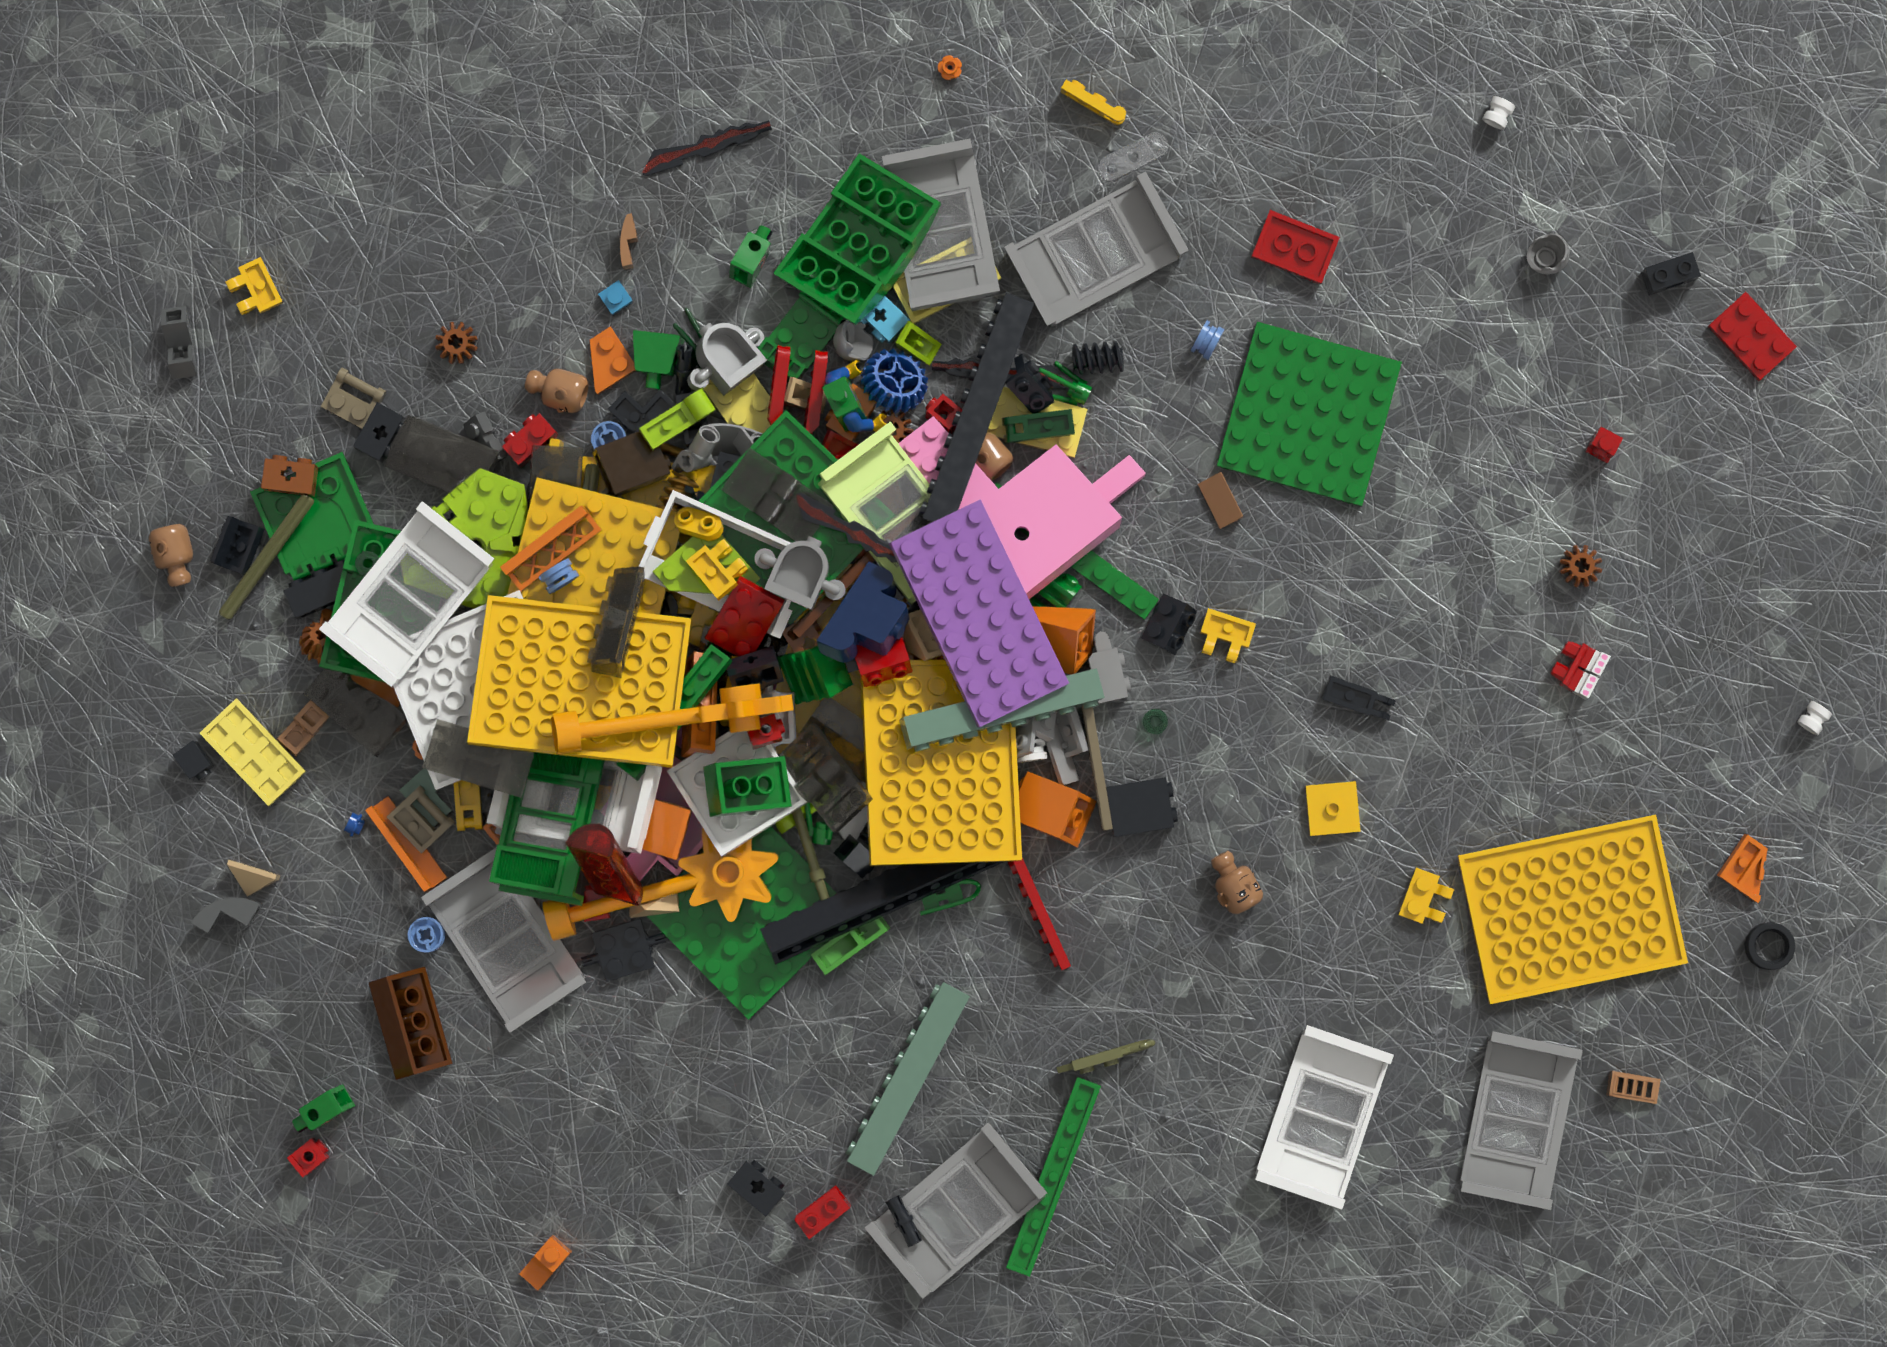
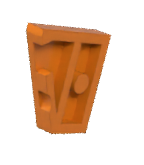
[590,326,635,395]
[1717,834,1768,903]

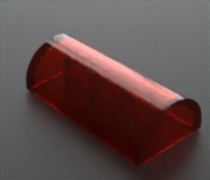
[566,824,643,906]

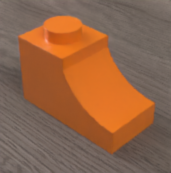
[519,1235,572,1290]

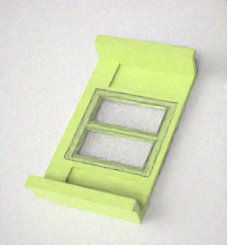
[818,422,931,604]

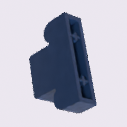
[817,562,910,663]

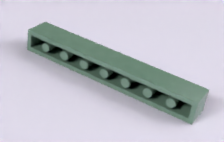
[899,668,1105,752]
[845,982,970,1176]

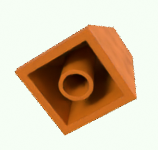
[1032,606,1096,675]
[1019,771,1097,848]
[642,798,692,860]

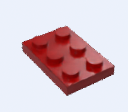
[1251,210,1340,285]
[1708,292,1797,381]
[705,576,785,657]

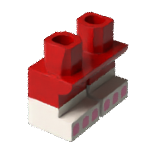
[1550,641,1611,700]

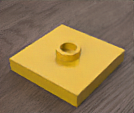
[1305,781,1361,836]

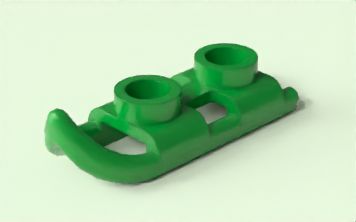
[920,879,981,916]

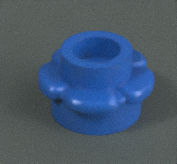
[344,813,365,837]

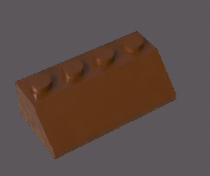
[368,967,452,1080]

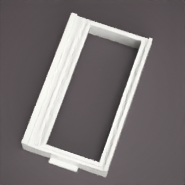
[635,490,792,639]

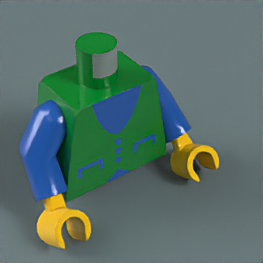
[822,360,886,432]

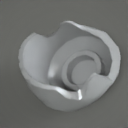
[1527,233,1570,275]
[833,320,874,361]

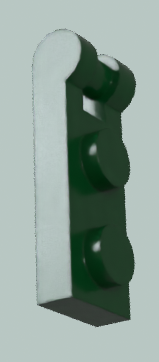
[1002,409,1075,444]

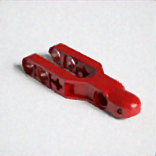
[767,345,828,434]

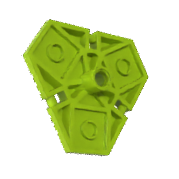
[396,468,528,609]

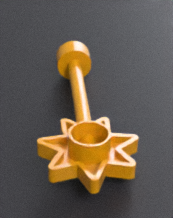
[551,683,794,755]
[542,828,778,941]

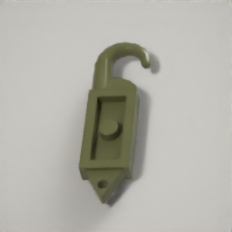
[1056,1039,1155,1074]

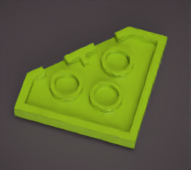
[652,523,760,595]

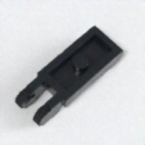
[1321,675,1396,721]

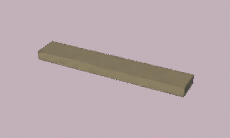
[1081,705,1113,831]

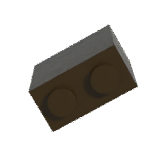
[592,431,672,497]

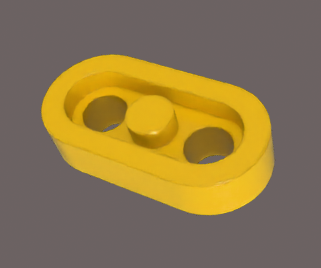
[674,507,724,541]

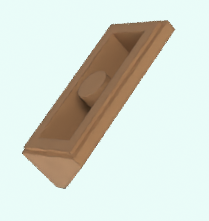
[1198,472,1243,529]

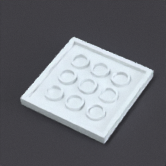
[667,730,808,857]

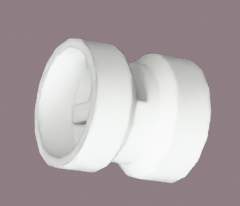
[1482,96,1515,130]
[1797,701,1832,736]

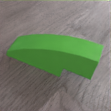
[811,917,891,975]

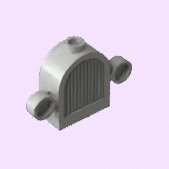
[687,323,767,396]
[755,536,846,610]

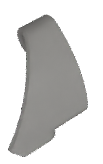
[671,423,763,473]

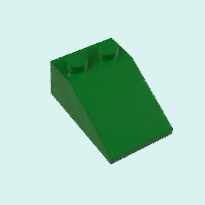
[703,756,792,817]

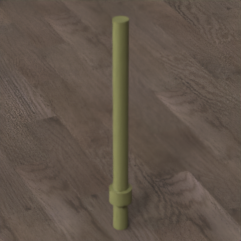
[778,754,830,900]

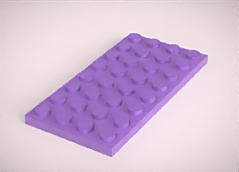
[889,499,1069,728]

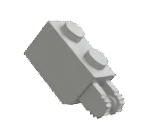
[1088,631,1132,705]

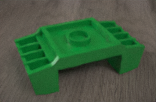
[758,292,846,382]

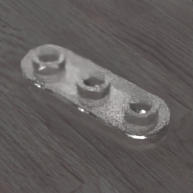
[1099,132,1168,182]

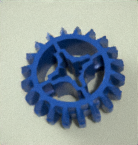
[861,348,928,414]

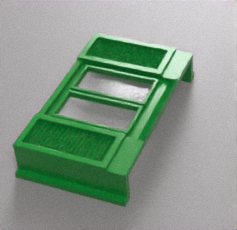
[489,752,605,906]

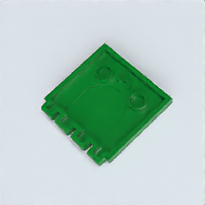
[250,452,374,581]

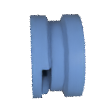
[1191,320,1225,360]
[591,421,627,449]
[539,558,580,594]
[408,917,445,953]

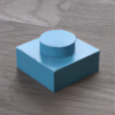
[598,280,633,316]

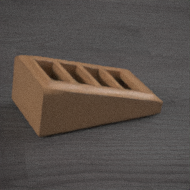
[1606,1070,1661,1104]

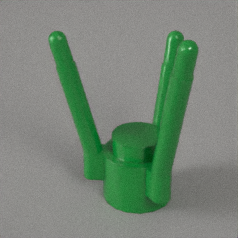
[1039,361,1092,406]
[803,790,844,845]

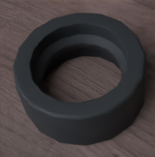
[1744,922,1796,970]

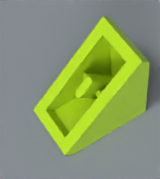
[895,321,942,366]

